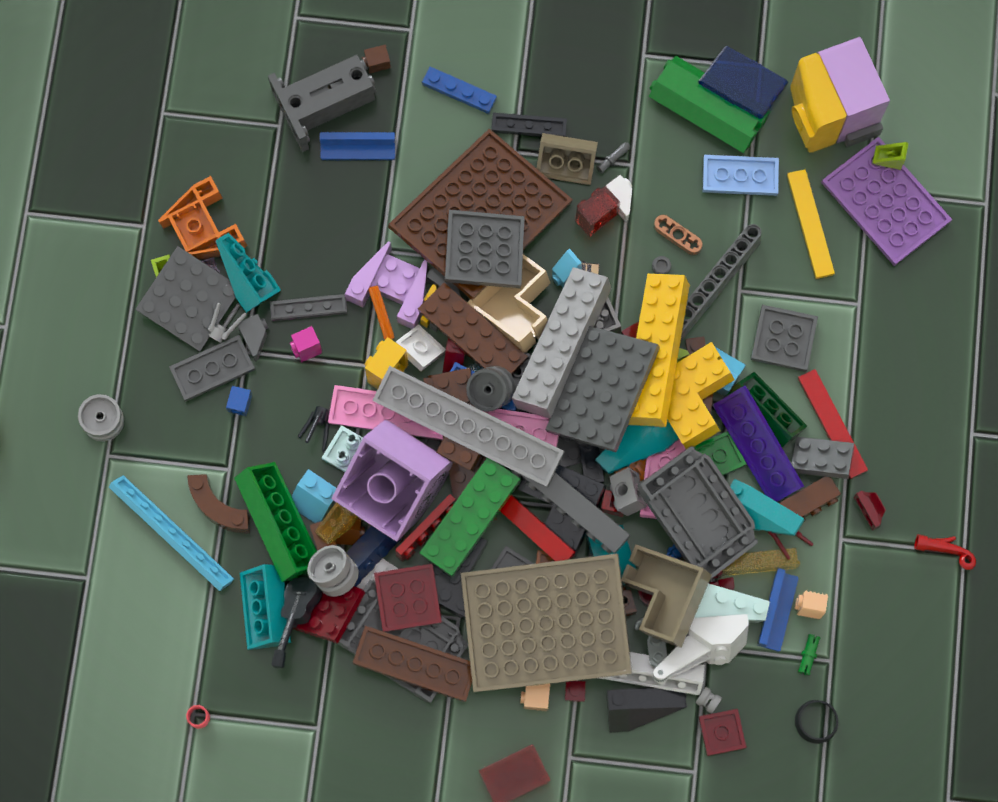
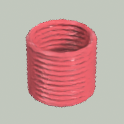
[186,705,210,729]

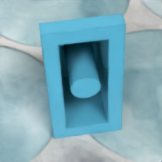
[551,249,582,288]

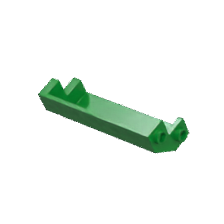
[649,56,771,153]

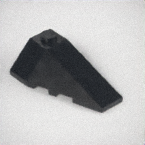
[606,688,687,733]

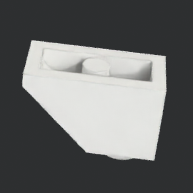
[602,175,632,222]

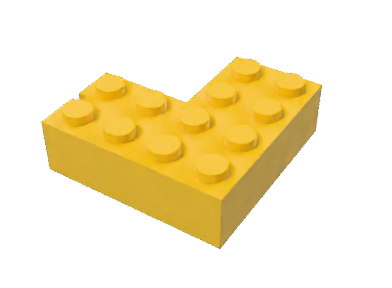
[667,342,734,449]

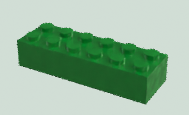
[420,458,521,578]
[234,462,317,582]

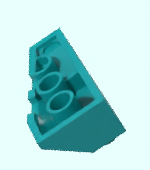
[730,479,805,536]

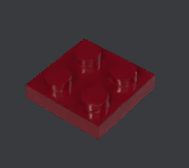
[698,709,746,756]

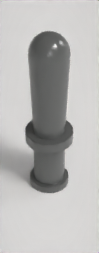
[596,142,630,174]

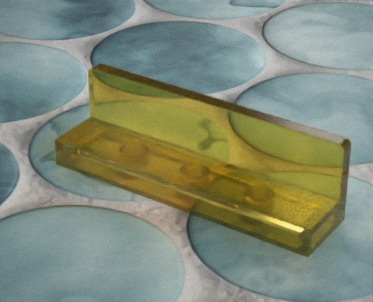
[722,548,801,576]

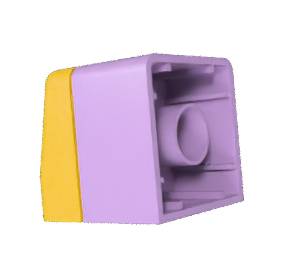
[790,37,890,153]

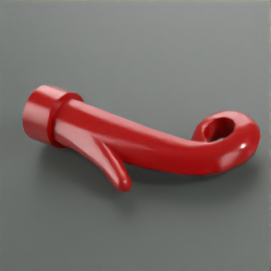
[914,534,976,570]

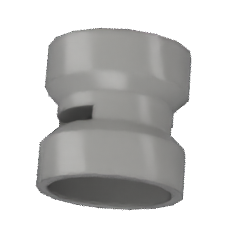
[695,687,722,714]

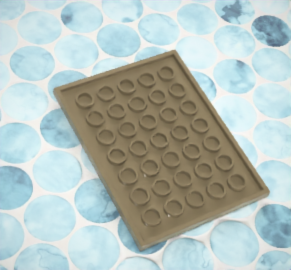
[461,554,632,692]

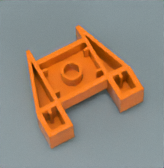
[158,176,247,260]

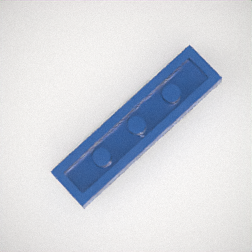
[422,67,497,114]

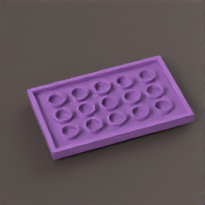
[821,137,952,266]

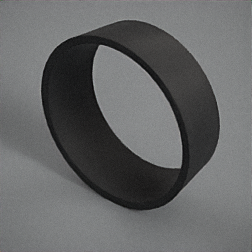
[795,700,838,744]

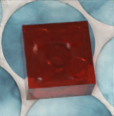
[575,186,620,237]

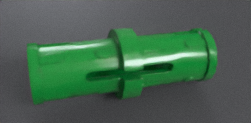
[798,634,820,676]

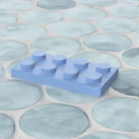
[703,155,779,196]

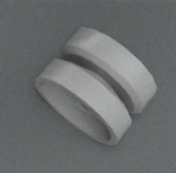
[78,394,124,442]
[307,545,359,597]

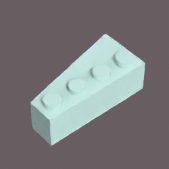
[694,583,770,623]

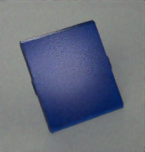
[698,46,788,119]

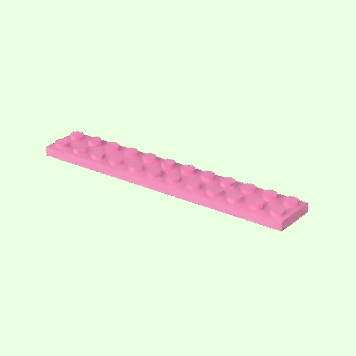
[328,385,559,447]

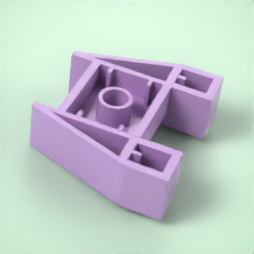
[345,242,428,329]

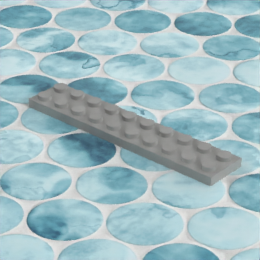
[372,366,565,487]

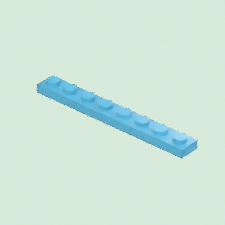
[109,475,234,591]

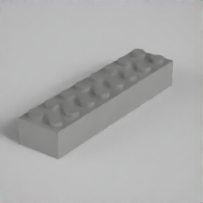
[512,267,612,419]

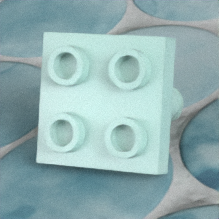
[322,425,363,472]

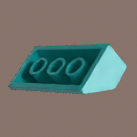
[240,564,291,650]

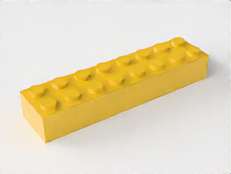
[628,274,690,427]

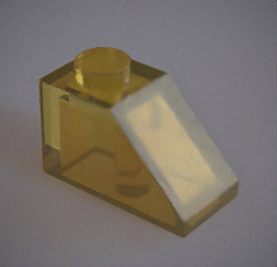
[315,502,359,544]

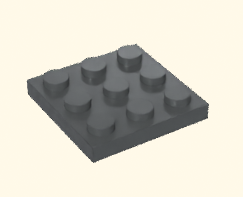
[751,305,818,372]

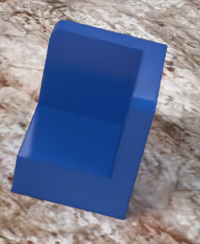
[226,386,252,416]

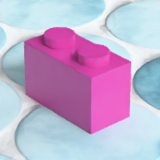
[290,326,322,362]

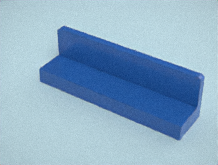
[320,132,395,160]
[757,568,798,652]

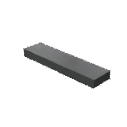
[270,294,347,321]

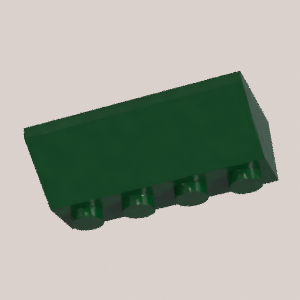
[725,372,807,449]

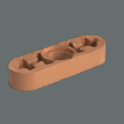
[654,215,702,255]

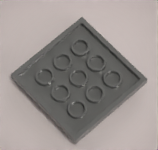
[444,210,524,289]
[135,246,236,352]

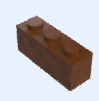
[779,476,841,521]

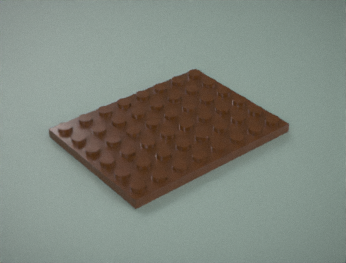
[388,129,573,300]

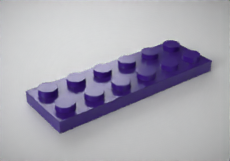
[713,385,804,502]

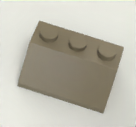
[537,133,598,185]

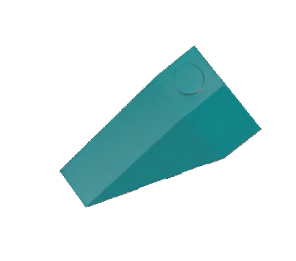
[215,233,281,313]
[595,419,679,474]

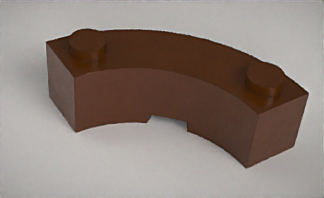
[187,474,250,533]

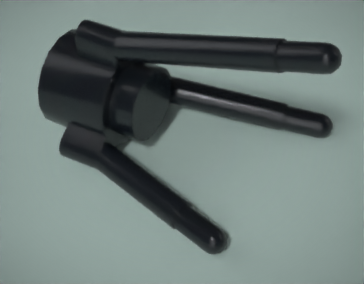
[298,406,330,452]

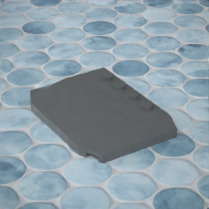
[637,446,758,579]
[338,580,468,704]

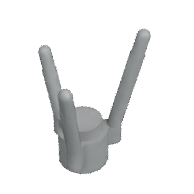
[207,303,246,343]

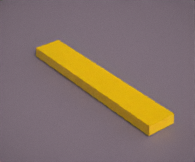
[787,169,835,279]

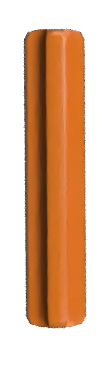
[369,285,395,340]

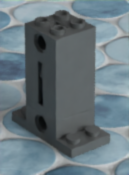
[268,55,376,152]

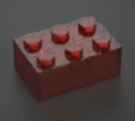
[479,744,551,802]

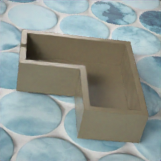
[621,545,712,648]

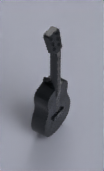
[271,577,322,669]

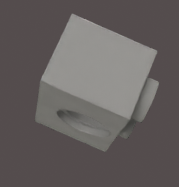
[609,467,647,516]

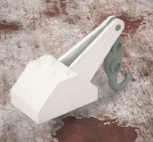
[635,614,749,683]

